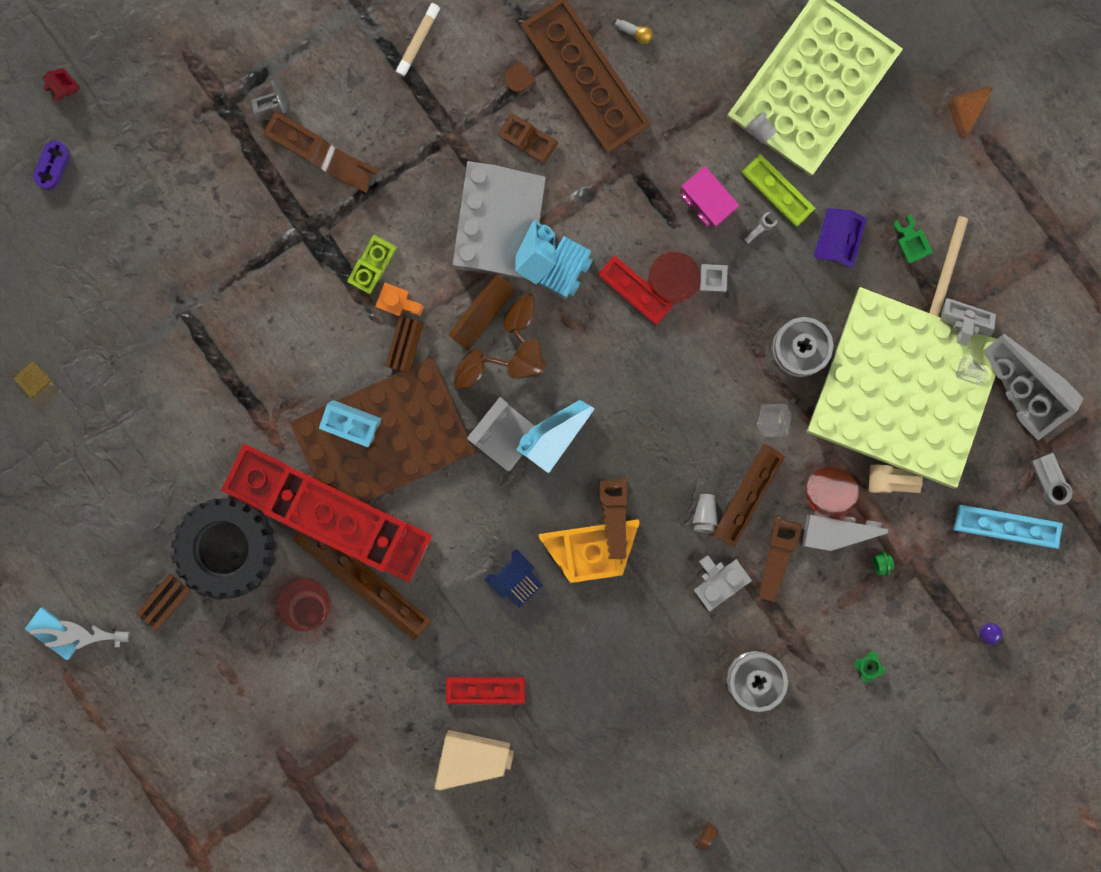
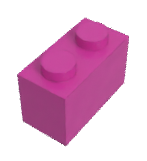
[680,166,739,230]

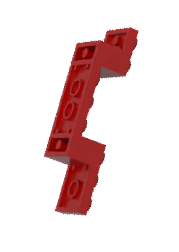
[221,443,433,583]

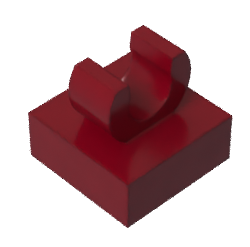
[42,68,80,102]

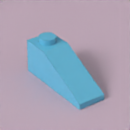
[516,400,594,473]

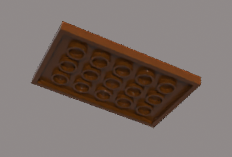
[289,357,476,503]

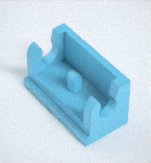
[319,400,382,447]

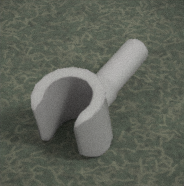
[744,212,777,244]

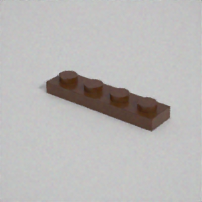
[713,444,785,548]

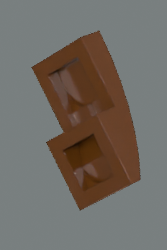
[498,113,558,165]

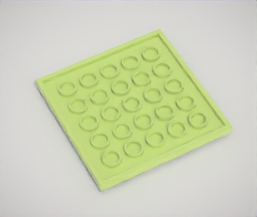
[806,287,997,489]

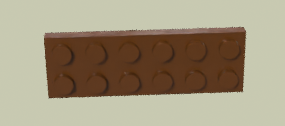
[521,0,651,155]

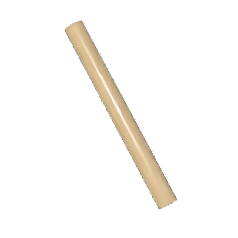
[929,216,968,317]

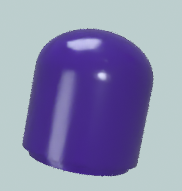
[979,623,1003,645]

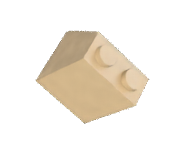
[435,730,514,790]

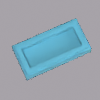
[25,607,80,660]

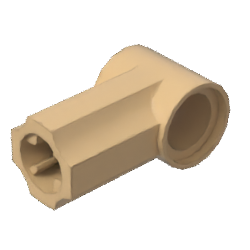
[869,465,923,493]

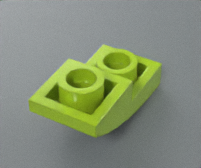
[347,235,397,294]

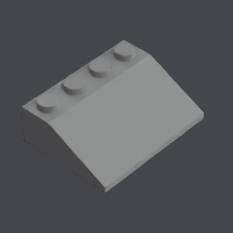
[453,161,546,279]

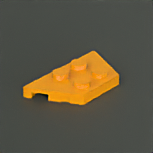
[539,519,639,583]

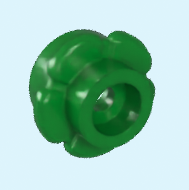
[873,551,894,577]

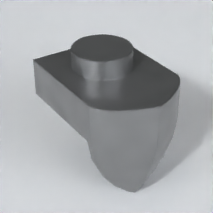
[251,80,291,121]

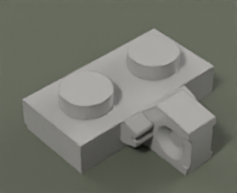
[940,298,996,346]
[694,556,752,611]

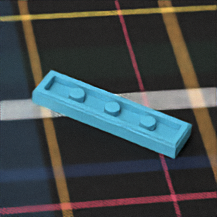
[953,505,1063,549]

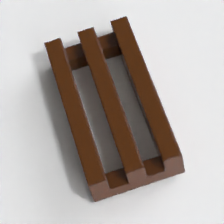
[385,317,424,373]
[136,574,191,631]

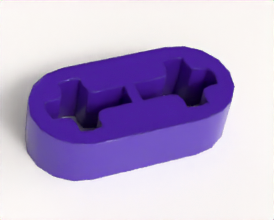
[33,141,70,190]

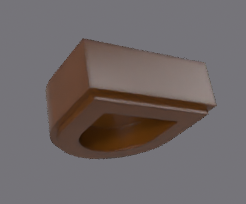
[505,61,536,93]
[694,822,718,851]

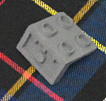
[467,397,534,471]

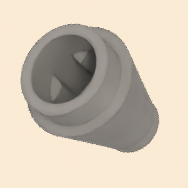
[692,494,718,534]

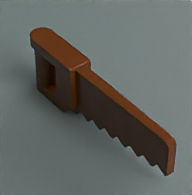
[600,477,627,559]
[759,515,802,602]

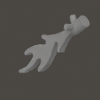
[30,621,130,649]

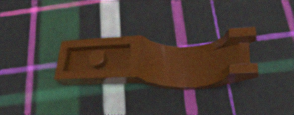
[263,111,379,193]

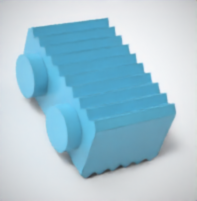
[539,236,593,299]

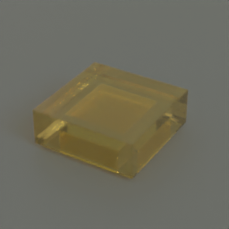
[14,361,52,398]

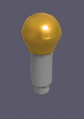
[615,19,653,44]

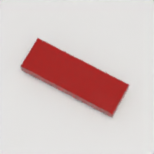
[597,255,673,326]
[446,677,525,704]

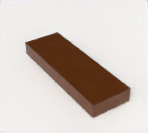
[448,273,515,351]

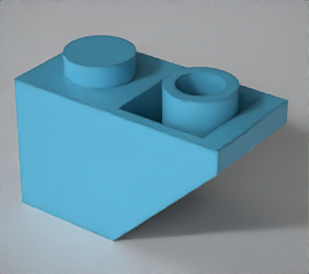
[515,220,556,284]

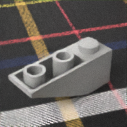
[802,511,889,551]

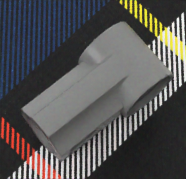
[1031,453,1072,506]

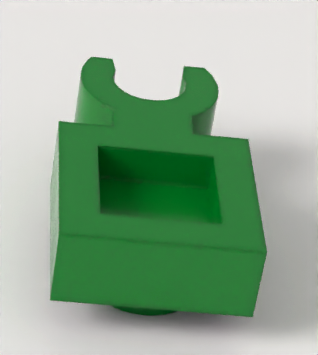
[893,215,933,265]

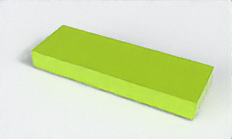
[741,154,816,228]

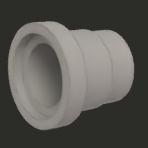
[744,111,777,144]

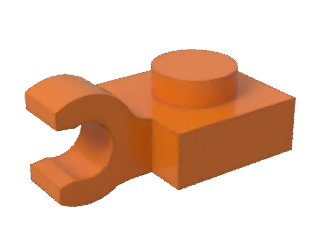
[375,283,424,317]

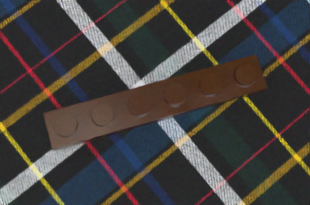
[293,531,432,641]

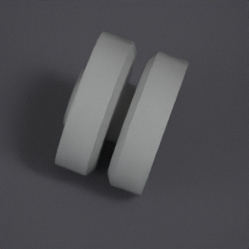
[771,317,834,378]
[726,651,788,712]

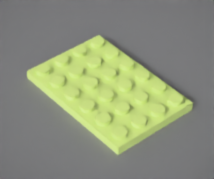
[727,0,902,177]

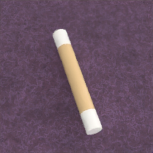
[395,3,440,77]

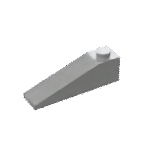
[984,334,1084,440]

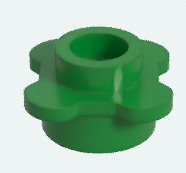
[854,652,885,683]

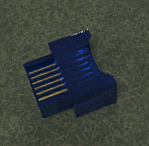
[484,548,543,608]

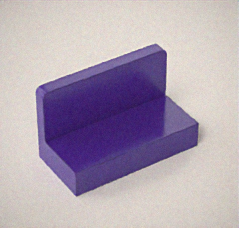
[814,208,867,268]

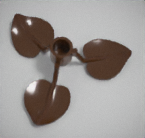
[454,293,546,390]

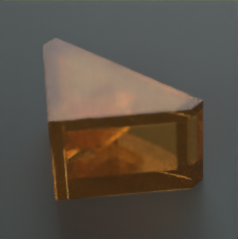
[948,86,993,139]

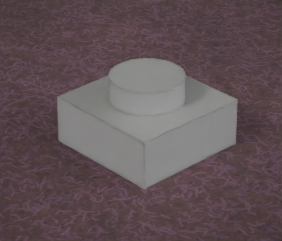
[700,264,728,293]

